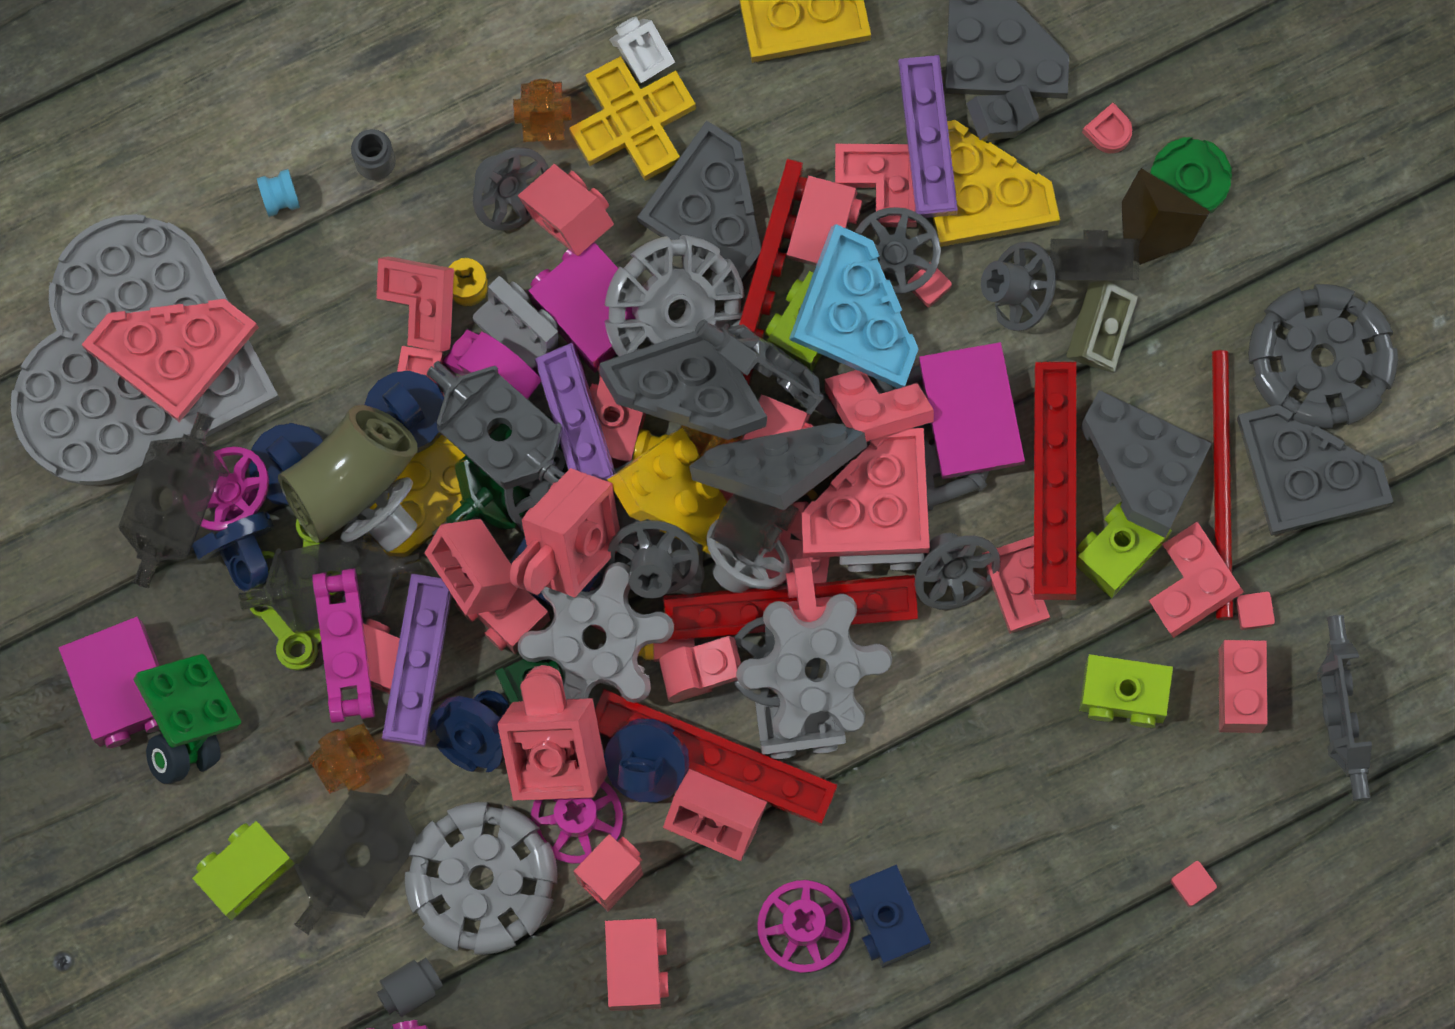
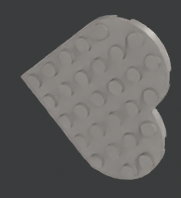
[11,214,280,485]

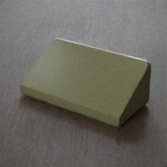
[1067,280,1138,372]

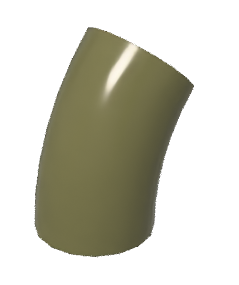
[278,405,418,543]

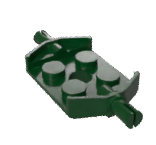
[446,415,568,530]

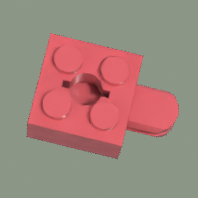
[510,468,622,598]
[497,665,607,801]

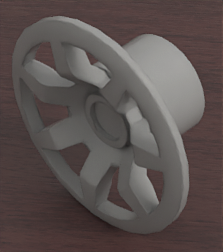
[340,477,418,552]
[706,516,790,593]

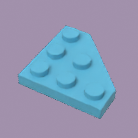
[789,224,919,389]

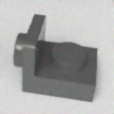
[966,85,1039,140]

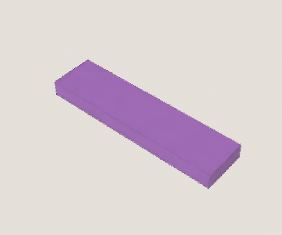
[898,55,958,218]
[535,343,616,481]
[382,574,452,747]

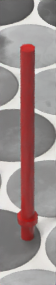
[1212,350,1233,620]

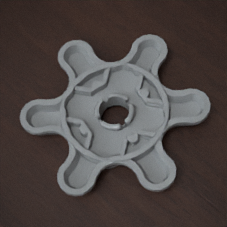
[518,562,674,703]
[736,594,892,740]

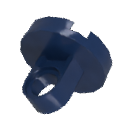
[364,371,444,453]
[249,423,323,505]
[192,512,275,591]
[429,690,509,772]
[604,719,689,802]

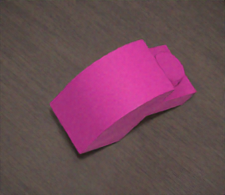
[442,330,541,399]

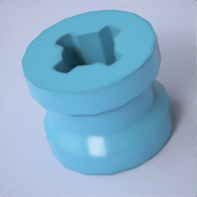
[257,169,300,217]

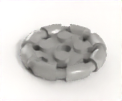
[604,235,745,356]
[405,802,558,955]

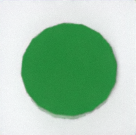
[1150,137,1232,214]

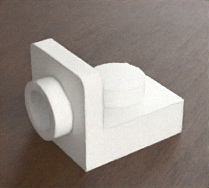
[609,17,675,83]

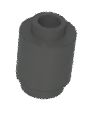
[351,129,396,180]
[377,957,443,1017]

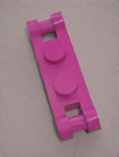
[312,568,375,723]

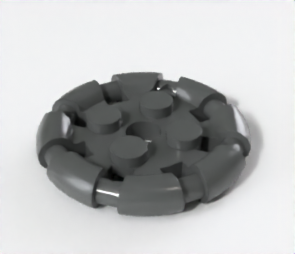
[1248,284,1398,429]

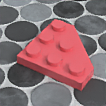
[82,299,259,423]
[802,428,930,558]

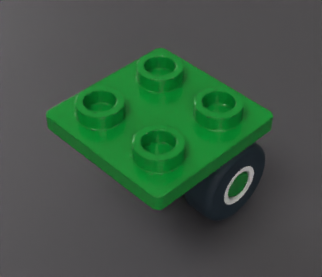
[133,654,241,784]

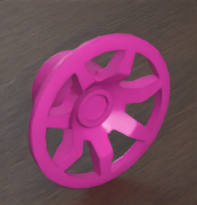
[184,447,269,531]
[531,781,623,864]
[758,880,850,973]

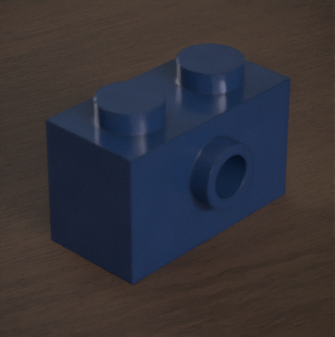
[845,864,931,968]

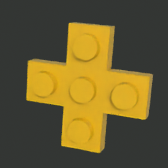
[569,56,696,181]

